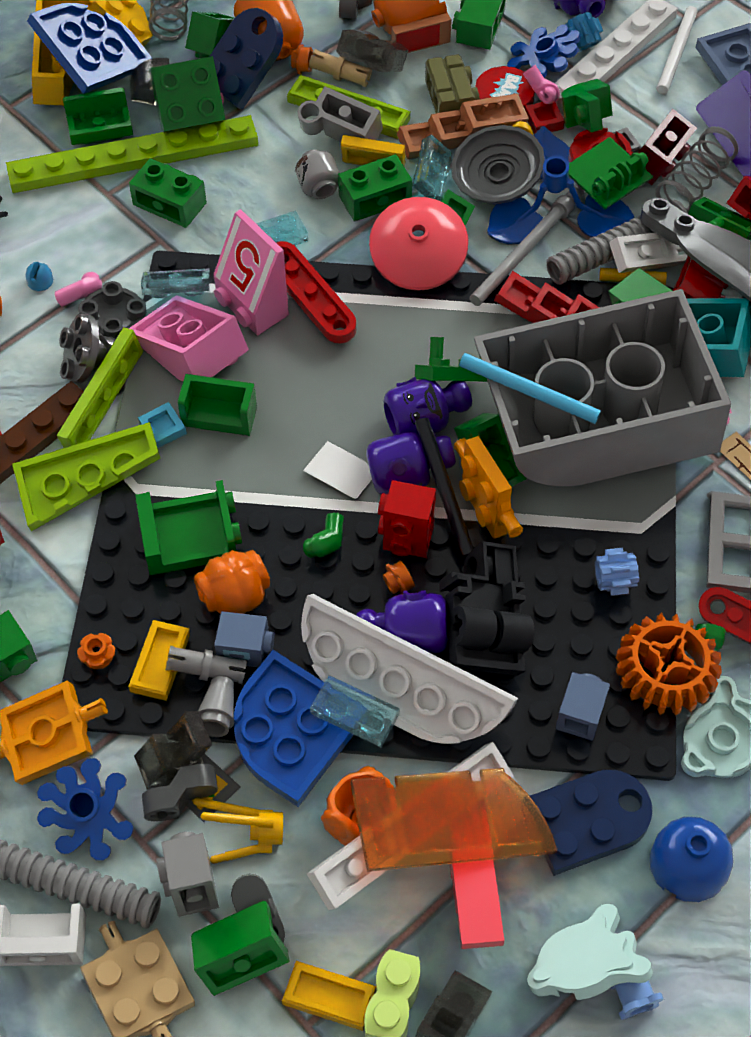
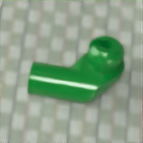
[303,513,344,558]

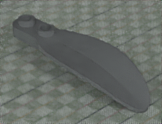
[640,198,751,302]

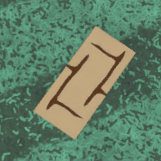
[720,432,751,480]

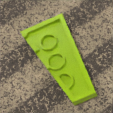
[12,422,161,531]

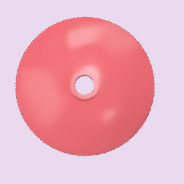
[369,197,468,290]

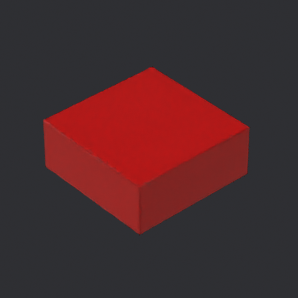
[525,102,565,134]

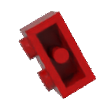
[378,480,436,558]

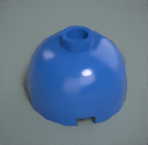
[649,817,733,902]

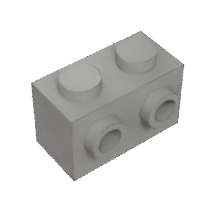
[156,832,219,917]

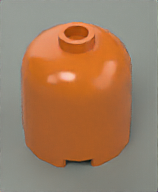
[234,0,304,61]
[371,0,447,35]

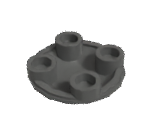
[78,281,147,339]

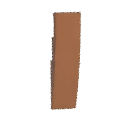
[397,93,529,159]

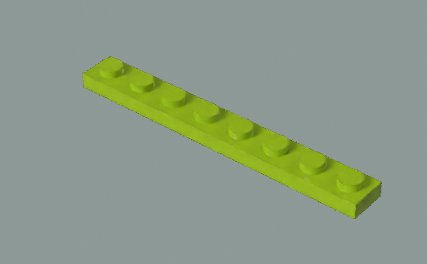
[6,115,259,193]

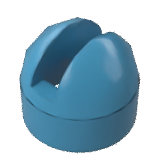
[25,262,53,291]

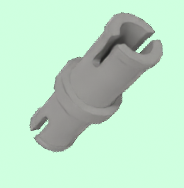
[165,645,247,684]

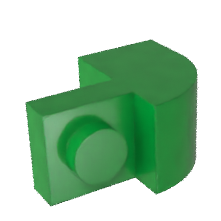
[561,79,613,133]

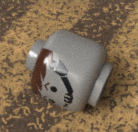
[295,150,339,199]

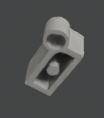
[297,86,383,142]

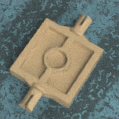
[80,921,195,1037]

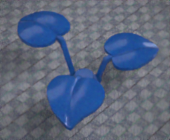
[487,126,635,244]

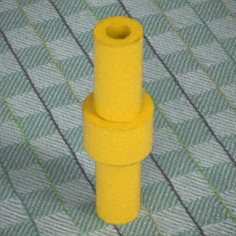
[599,267,667,285]

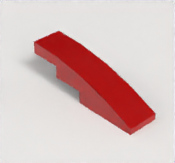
[494,271,600,323]

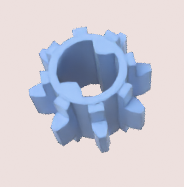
[595,548,639,596]

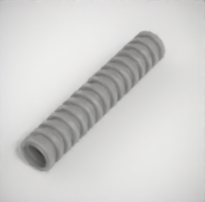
[546,200,687,284]
[0,840,161,928]

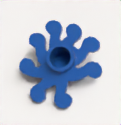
[507,24,581,78]
[37,758,134,861]

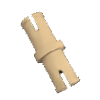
[309,49,372,87]

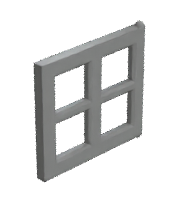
[706,491,751,594]

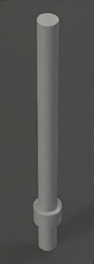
[470,184,585,306]

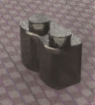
[336,29,408,72]

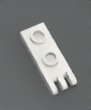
[609,232,688,273]

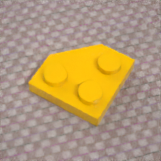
[89,0,153,46]

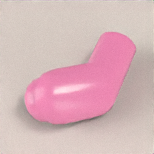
[523,65,560,104]
[55,272,102,307]

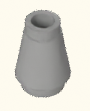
[196,676,234,737]

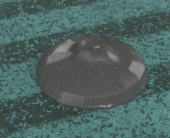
[451,125,545,205]

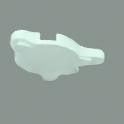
[681,676,751,778]
[527,904,653,1000]

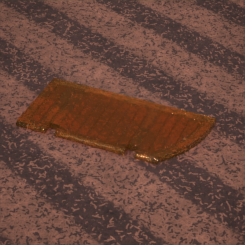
[350,768,557,872]

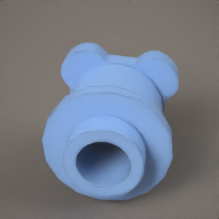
[611,980,664,1020]

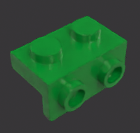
[63,87,133,145]

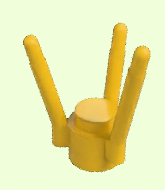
[193,798,283,864]

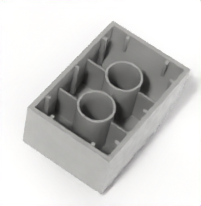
[474,289,731,486]

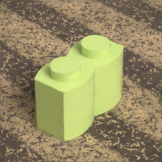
[364,949,420,1037]

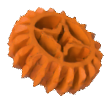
[616,612,722,716]

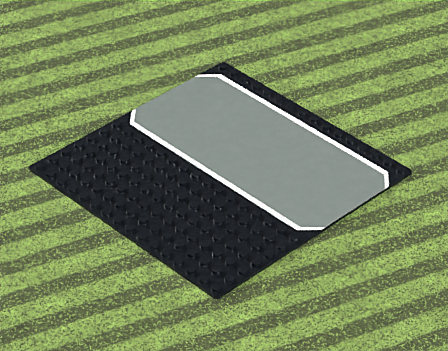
[62,251,676,781]

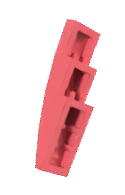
[445,799,504,949]

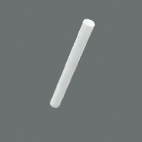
[656,6,698,95]

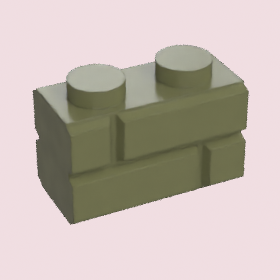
[425,54,480,113]

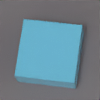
[138,402,187,448]

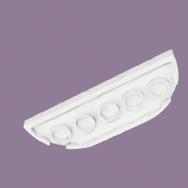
[301,594,518,744]

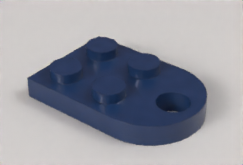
[209,8,283,110]
[521,770,652,876]

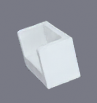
[0,904,87,966]

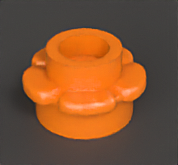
[291,44,313,75]
[382,561,415,594]
[77,633,115,669]

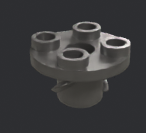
[59,313,116,383]

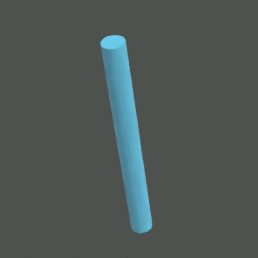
[459,353,601,424]

